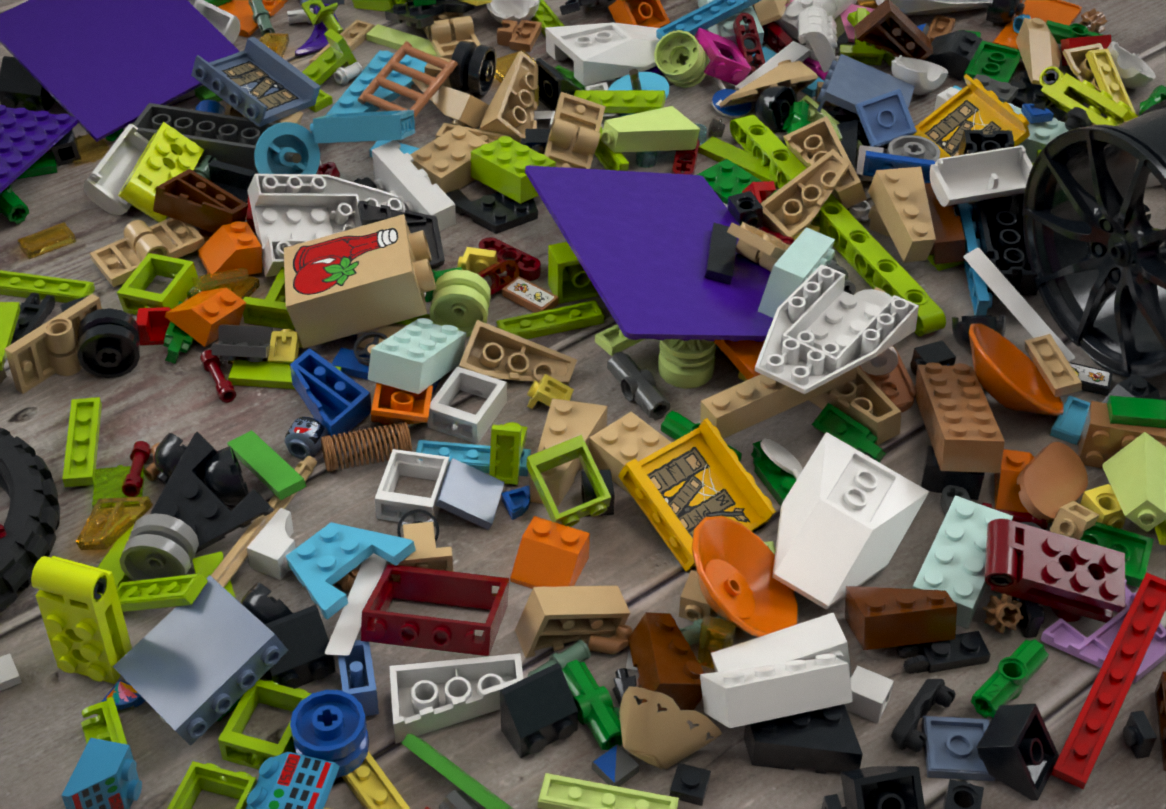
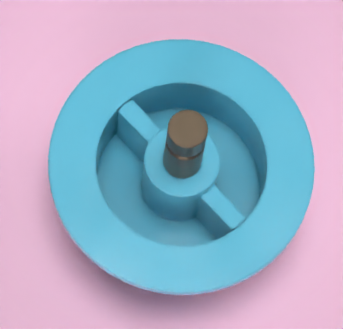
[254,122,320,174]

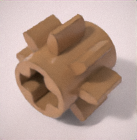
[1079,8,1107,34]
[982,594,1024,633]

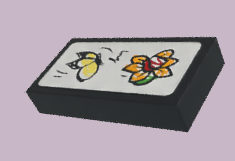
[1069,362,1113,396]

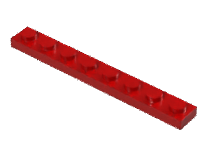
[1051,572,1166,790]

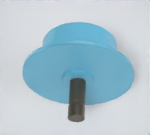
[608,69,669,117]

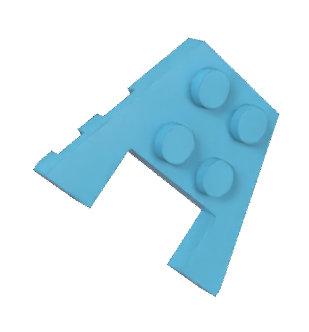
[286,522,416,620]

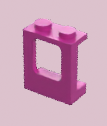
[694,28,751,85]

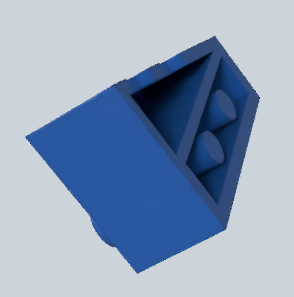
[290,348,371,444]

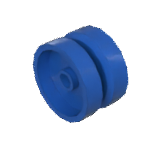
[290,690,369,778]

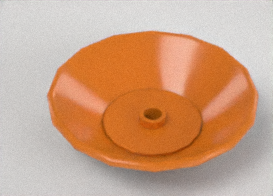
[969,324,1064,416]
[692,516,798,637]

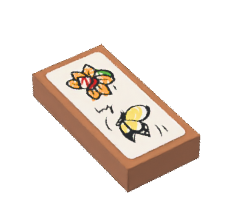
[502,277,559,313]

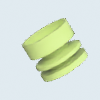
[654,30,709,88]
[658,339,716,389]

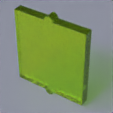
[92,465,145,509]

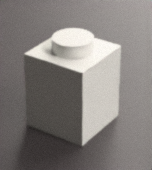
[844,666,894,724]

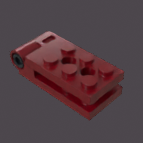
[985,519,1125,623]

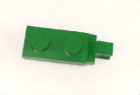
[163,301,194,364]
[811,403,886,463]
[751,440,797,506]

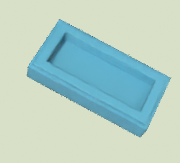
[1050,396,1090,445]

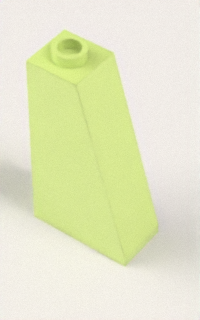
[601,106,700,153]
[1103,432,1166,532]

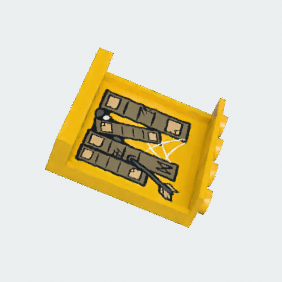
[914,74,1030,159]
[618,418,776,572]

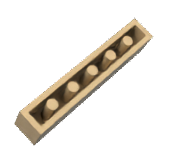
[700,367,857,439]

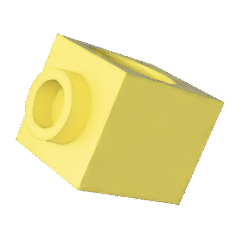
[1080,484,1126,529]

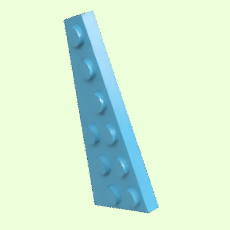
[326,50,427,115]

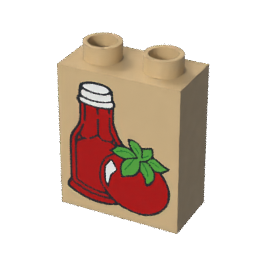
[284,214,436,349]

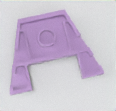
[1040,579,1166,683]

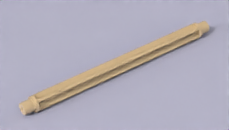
[211,456,317,587]

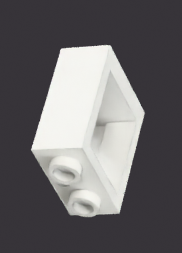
[427,366,507,444]
[375,449,450,526]

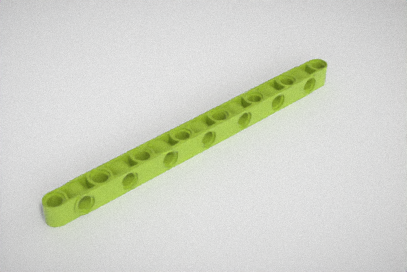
[730,114,946,336]

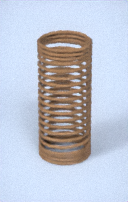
[321,421,412,472]

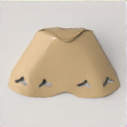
[619,686,722,770]

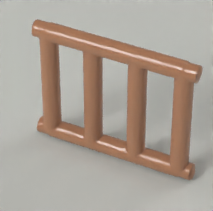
[358,41,458,119]

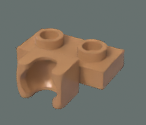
[497,20,542,52]

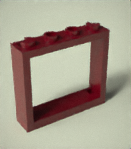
[361,564,509,656]

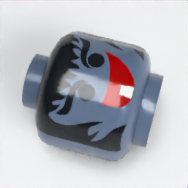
[284,417,327,459]

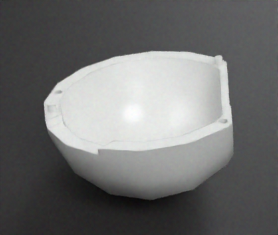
[486,0,540,25]
[1107,41,1156,89]
[891,55,949,95]

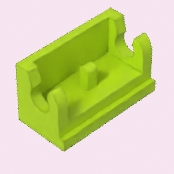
[81,696,127,744]

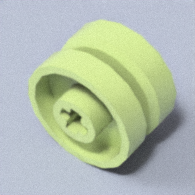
[430,270,491,337]

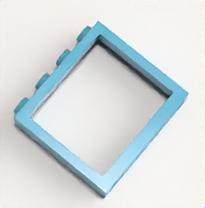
[310,110,415,143]

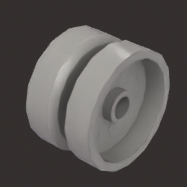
[887,135,940,161]
[119,513,199,581]

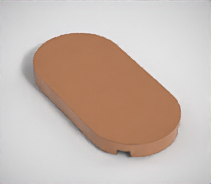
[858,345,916,413]
[1017,442,1088,523]

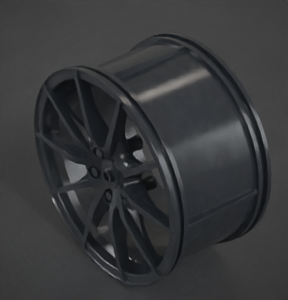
[1023,99,1166,378]

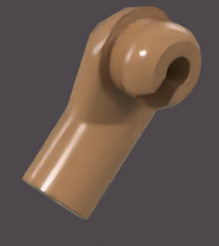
[588,625,633,655]

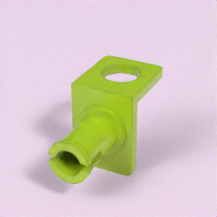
[301,0,343,34]

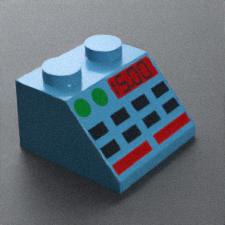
[61,738,142,809]
[246,752,340,809]

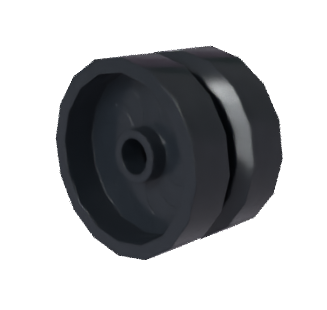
[449,41,497,96]
[77,308,140,378]

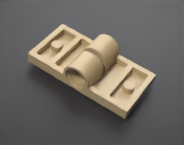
[423,12,481,59]
[544,92,606,169]
[90,218,205,287]
[727,222,791,272]
[5,293,102,394]

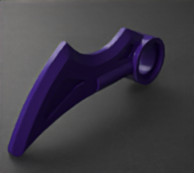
[295,4,339,56]

